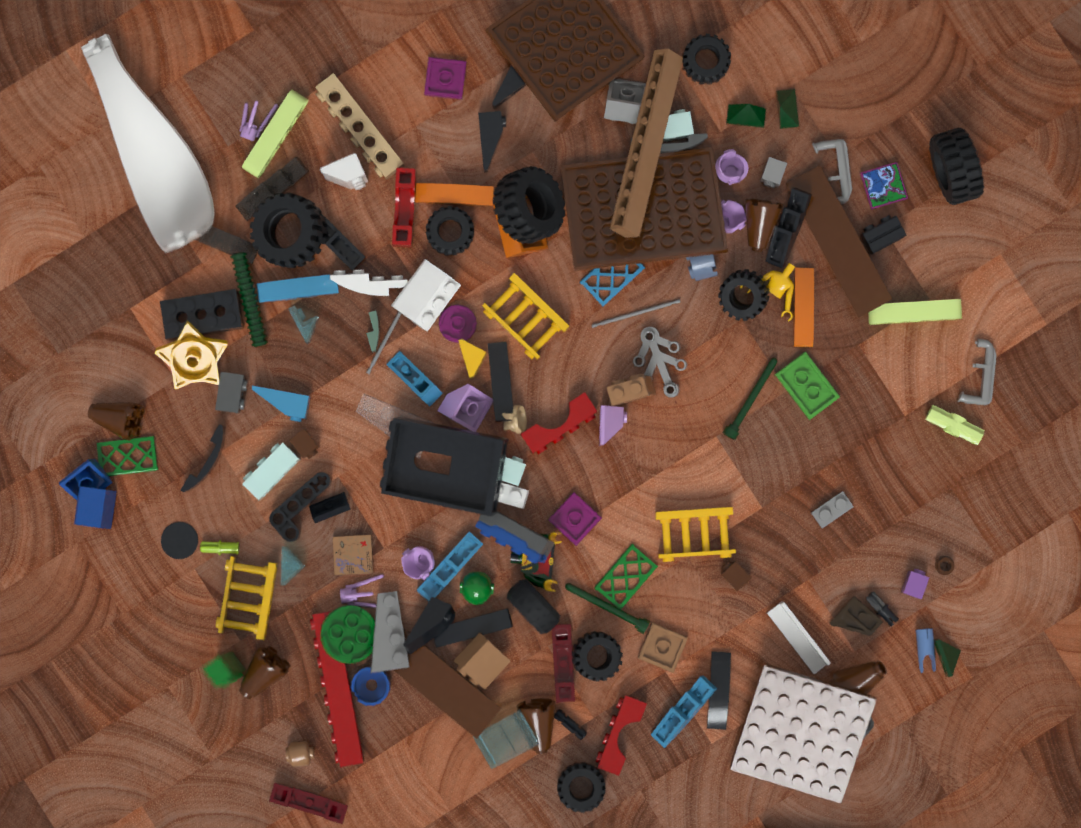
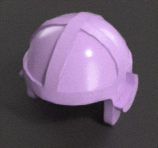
[715,149,749,185]
[721,200,747,233]
[401,546,435,580]

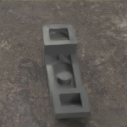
[630,133,708,153]

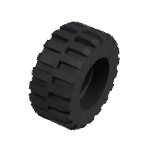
[929,127,984,205]
[493,166,566,244]
[250,192,327,268]

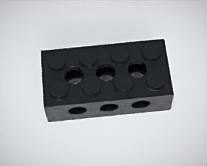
[160,289,244,341]

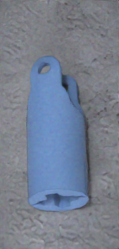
[916,628,936,673]

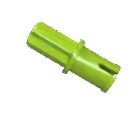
[200,540,239,555]

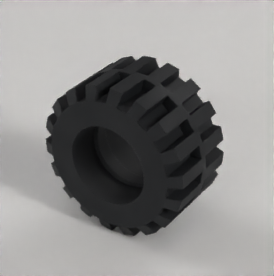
[682,34,731,85]
[426,206,474,256]
[718,269,770,321]
[571,631,623,682]
[557,762,606,813]

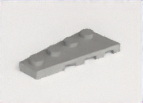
[370,591,409,673]

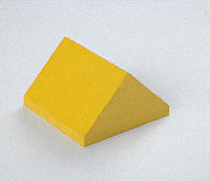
[459,339,487,379]

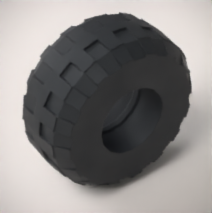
[506,579,560,634]

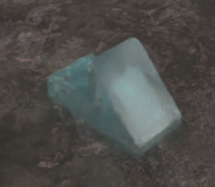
[288,305,319,344]

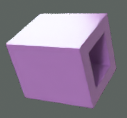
[901,569,929,599]

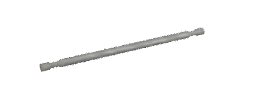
[591,299,680,328]
[366,311,402,374]

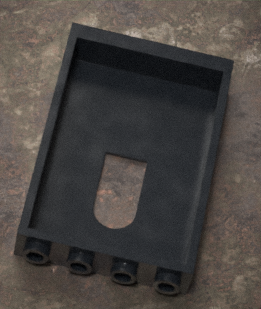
[380,417,509,516]

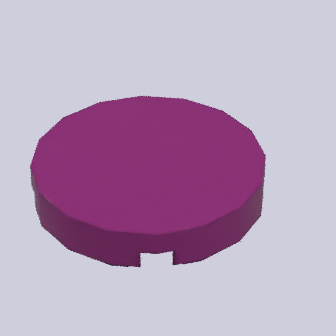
[439,304,477,343]

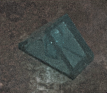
[281,547,306,585]

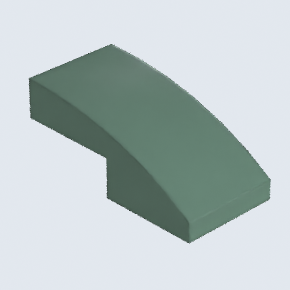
[366,310,380,352]

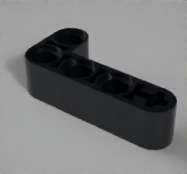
[269,472,332,542]

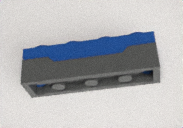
[475,511,555,564]

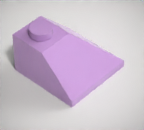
[438,384,493,432]
[599,406,627,446]

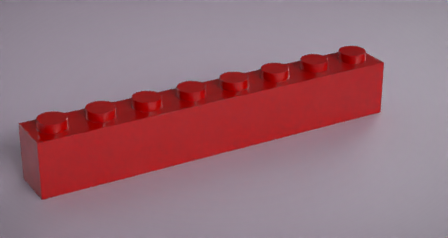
[310,611,364,767]

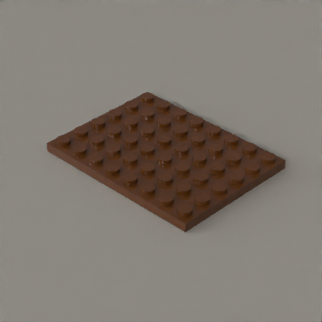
[561,147,728,271]

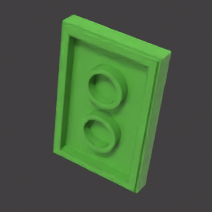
[775,351,840,420]

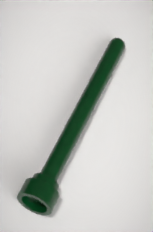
[722,358,778,440]
[565,583,650,634]

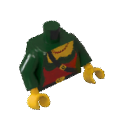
[510,532,562,592]

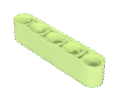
[242,90,308,178]
[868,299,962,325]

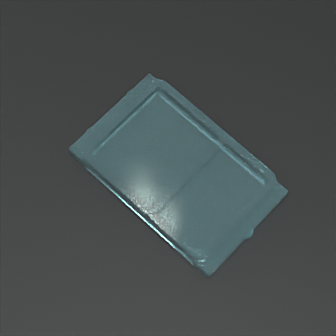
[473,710,539,769]

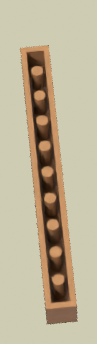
[610,48,683,238]

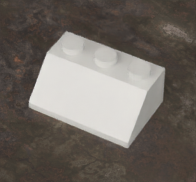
[320,153,368,190]
[391,259,461,332]

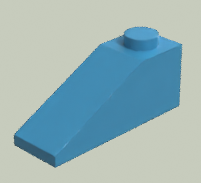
[386,351,443,407]
[252,386,311,422]

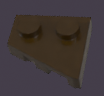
[829,596,883,636]

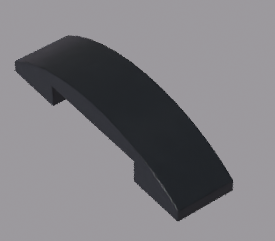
[180,424,225,493]
[707,651,731,730]

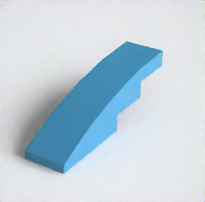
[257,275,339,303]
[416,531,483,602]
[651,675,717,748]

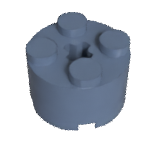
[686,255,718,281]

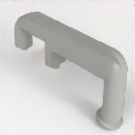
[812,139,852,205]
[957,339,996,405]

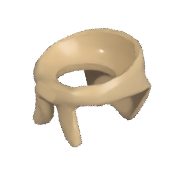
[502,404,527,434]

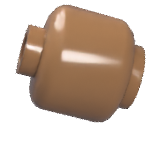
[286,741,314,767]

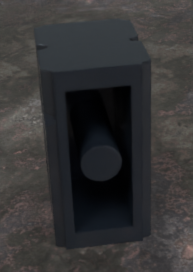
[861,215,907,255]

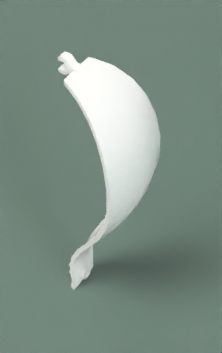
[81,34,215,253]

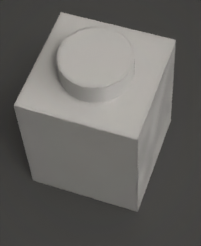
[760,157,787,188]

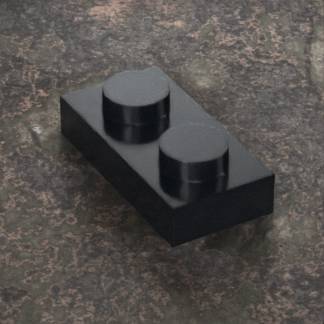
[309,492,351,524]

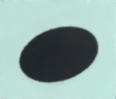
[161,522,198,559]

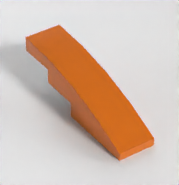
[415,183,494,206]
[793,268,814,347]

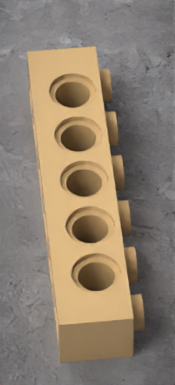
[315,73,404,180]

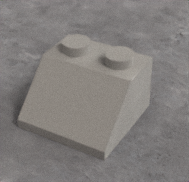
[604,79,646,124]

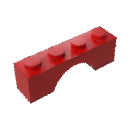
[392,168,416,248]
[520,392,597,455]
[595,694,647,776]

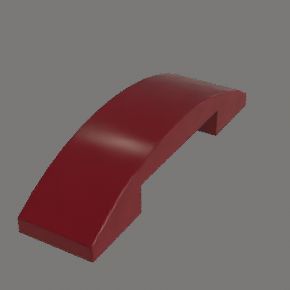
[552,624,575,703]
[269,783,348,824]

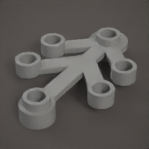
[633,327,688,397]

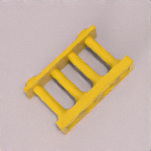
[482,273,569,360]
[655,507,736,562]
[216,556,278,640]

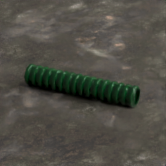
[230,252,268,347]

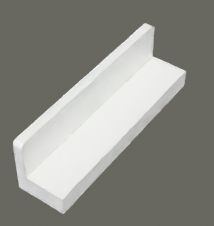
[767,601,831,674]

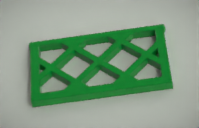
[97,436,159,476]
[594,544,658,609]

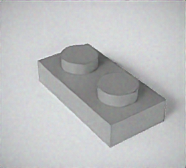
[811,491,854,529]

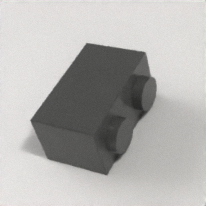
[215,372,248,414]

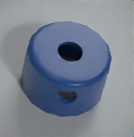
[351,666,391,706]

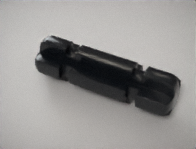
[554,709,587,740]

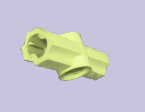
[925,405,985,445]

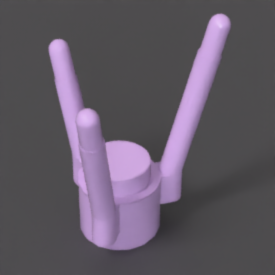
[239,101,278,141]
[340,574,384,608]

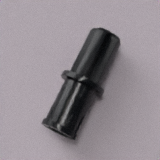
[866,592,899,627]

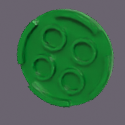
[320,605,375,664]

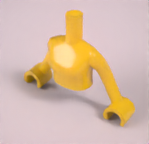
[740,263,795,321]

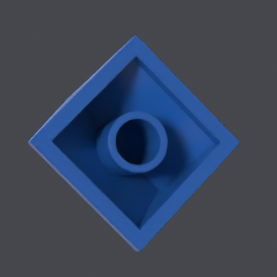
[59,459,113,500]
[74,486,117,529]

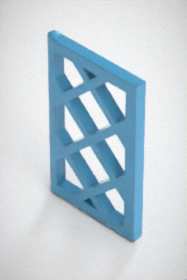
[580,263,645,306]

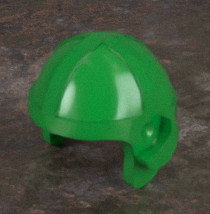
[460,571,494,605]

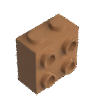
[607,374,656,406]
[454,633,511,690]

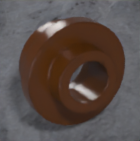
[935,556,954,575]

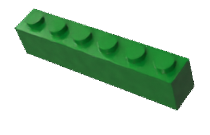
[202,651,246,688]

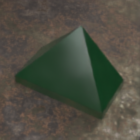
[776,89,799,129]
[726,104,766,128]
[934,639,961,677]

